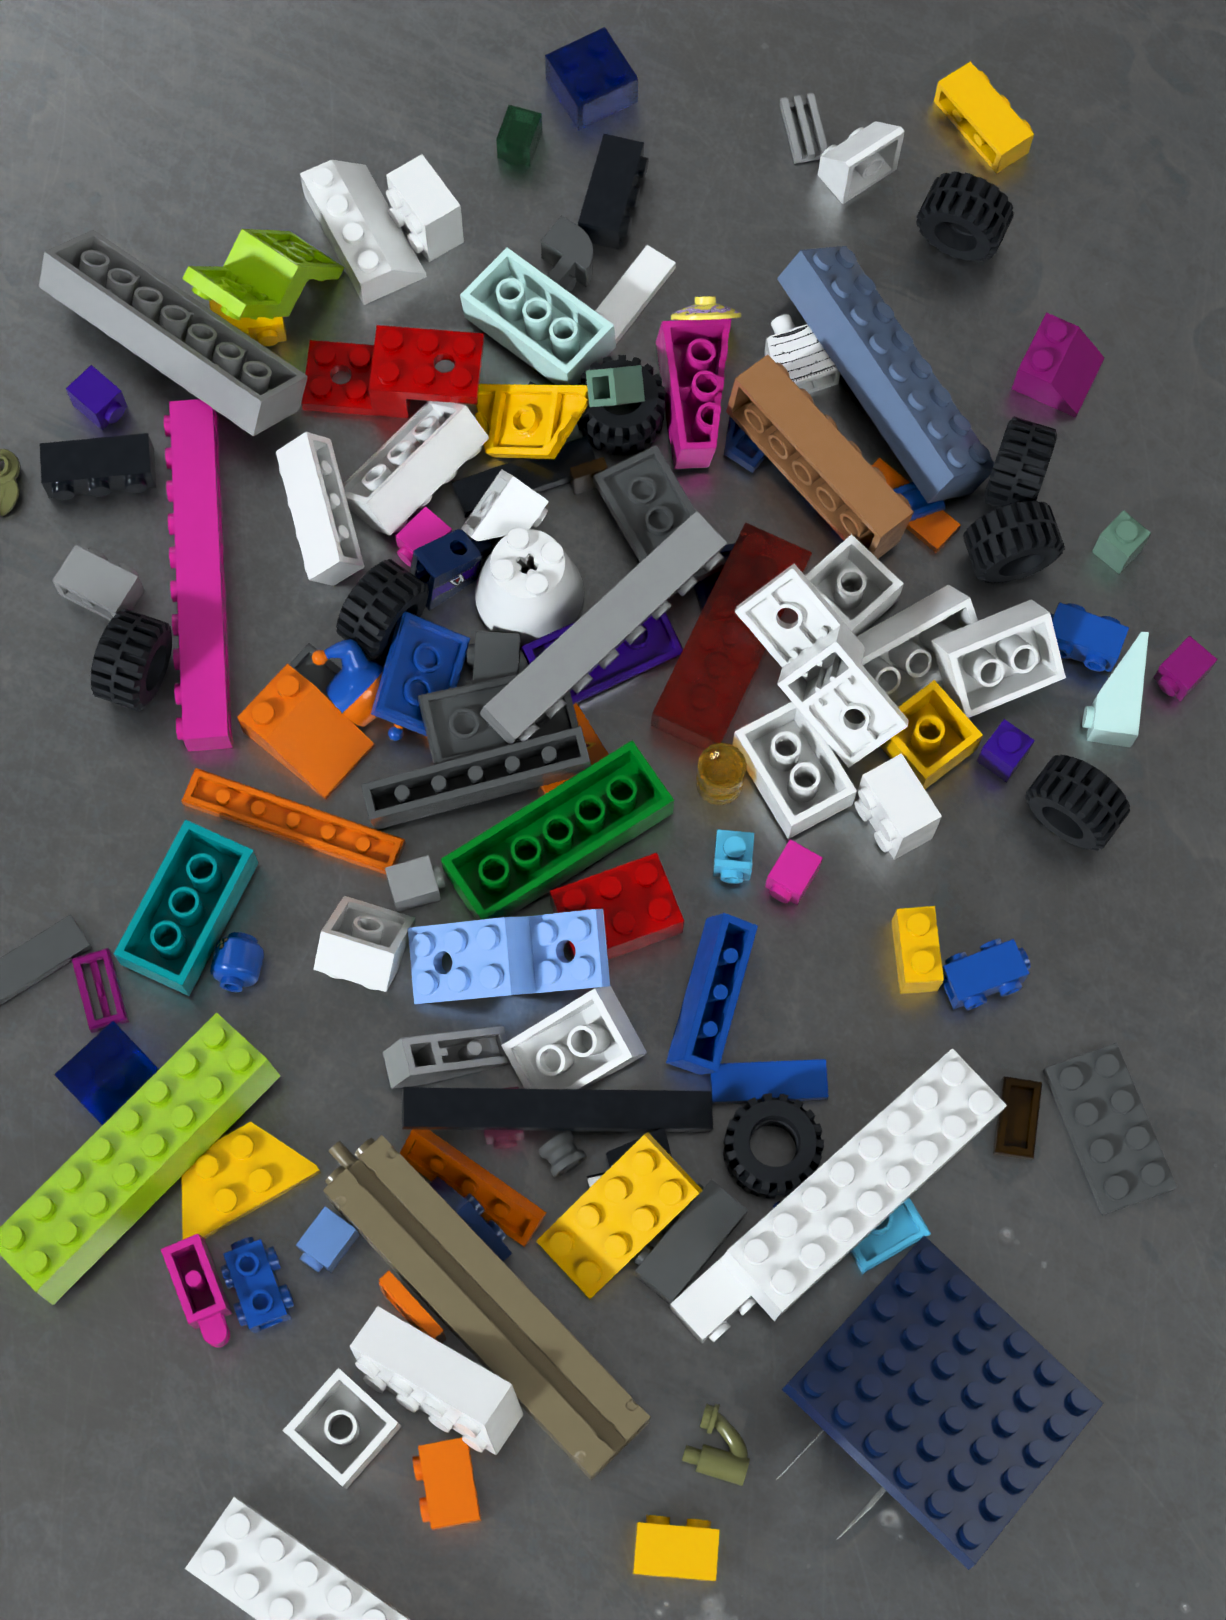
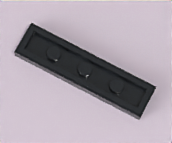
[452,436,596,518]

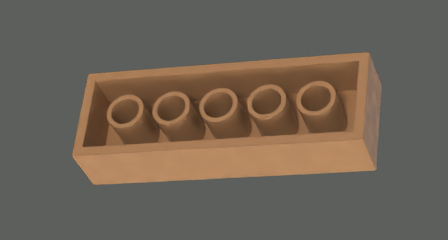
[726,354,914,559]

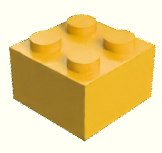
[880,680,983,790]

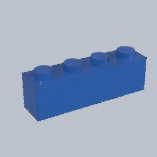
[666,913,758,1075]

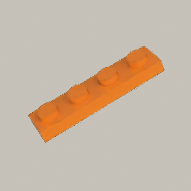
[400,1129,547,1247]

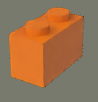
[412,1437,482,1530]

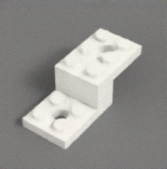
[735,563,909,768]

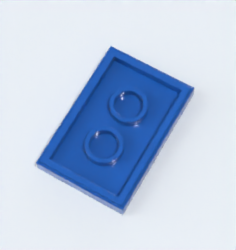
[371,611,470,736]

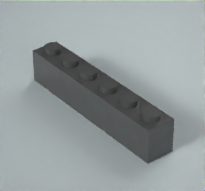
[361,726,591,830]

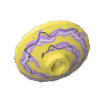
[671,296,741,320]

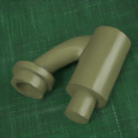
[682,1403,750,1486]

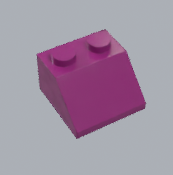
[1011,312,1105,418]

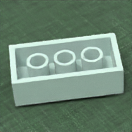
[460,247,616,385]

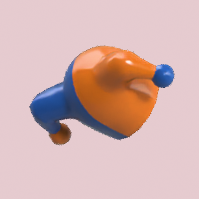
[312,639,404,741]

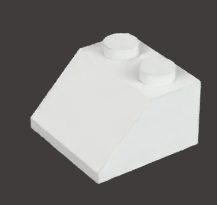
[818,121,905,205]
[461,469,549,541]
[313,896,415,992]

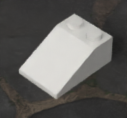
[501,986,647,1089]

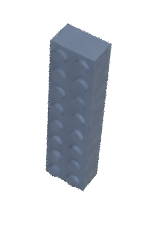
[777,246,994,503]

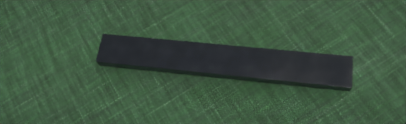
[401,1087,713,1132]

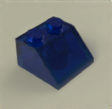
[54,1021,159,1125]

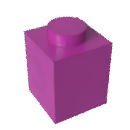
[1153,635,1218,702]

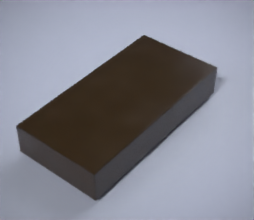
[993,1076,1042,1160]

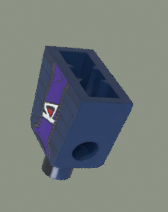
[410,529,493,611]

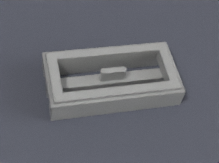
[780,93,828,164]

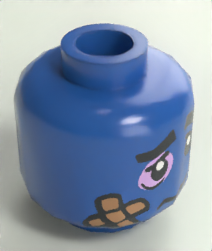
[210,932,264,992]

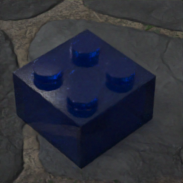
[545,27,638,131]

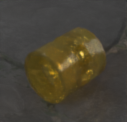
[696,743,747,805]

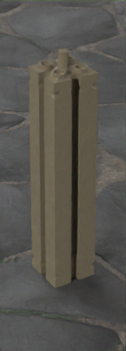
[323,1135,651,1481]

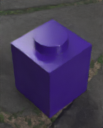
[66,365,128,431]
[977,719,1035,783]

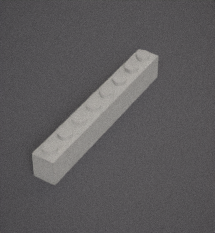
[480,511,727,745]

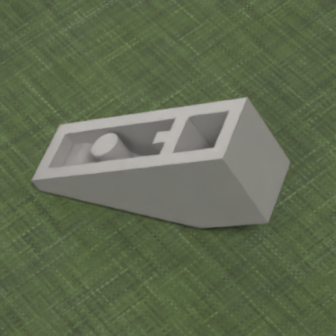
[383,1026,511,1089]

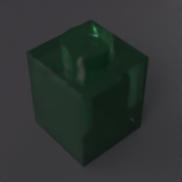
[496,105,542,167]

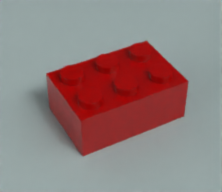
[550,852,684,960]

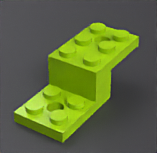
[182,229,345,320]

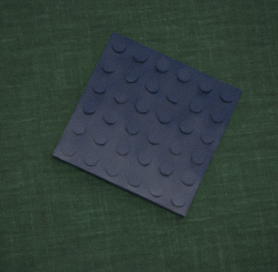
[782,1236,1104,1570]

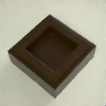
[570,457,608,495]

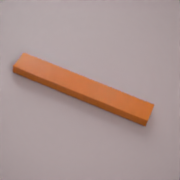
[181,768,406,875]

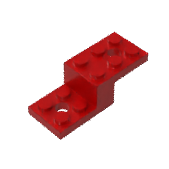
[301,325,484,418]

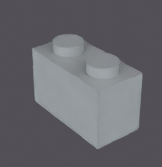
[52,545,144,621]

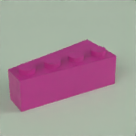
[655,319,732,469]

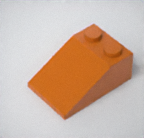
[237,663,375,800]

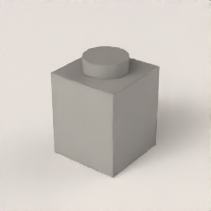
[385,855,445,912]

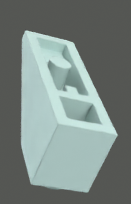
[1082,631,1149,748]

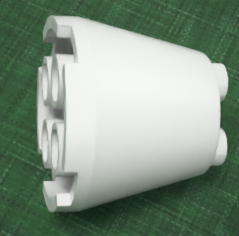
[475,528,584,647]

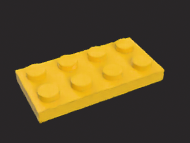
[536,1132,703,1299]

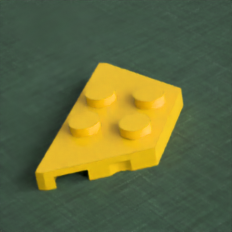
[475,384,589,459]
[182,1121,321,1240]

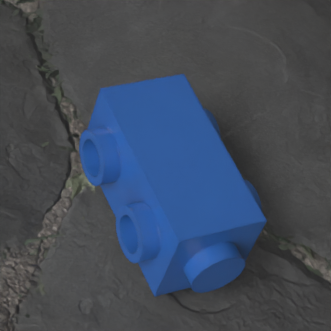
[1050,602,1129,673]
[942,938,1031,1010]
[220,1237,295,1333]

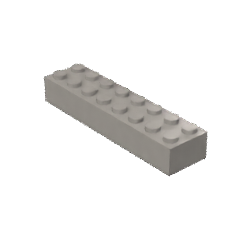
[39,230,308,436]

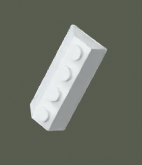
[300,160,427,305]
[343,401,489,536]
[854,585,978,722]

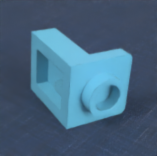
[713,829,755,884]

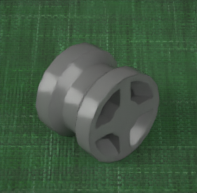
[538,1131,587,1178]

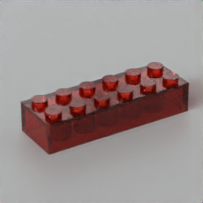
[651,522,812,756]

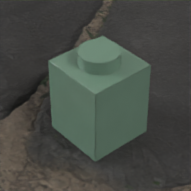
[586,365,645,407]
[1092,510,1151,575]

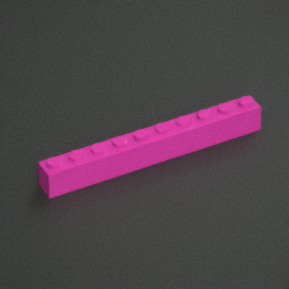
[164,399,233,752]

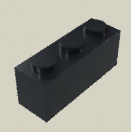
[578,134,649,249]
[39,433,156,500]

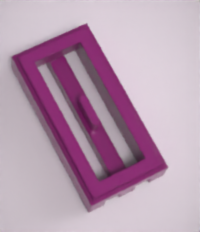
[72,948,129,1033]

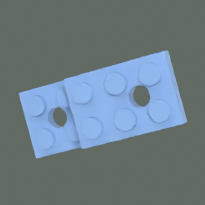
[408,909,610,1004]

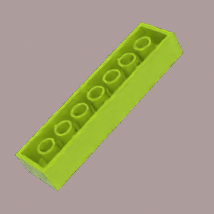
[0,1012,280,1305]

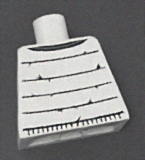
[764,314,840,394]

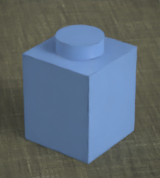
[296,1206,360,1273]

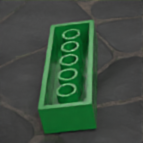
[441,740,674,920]

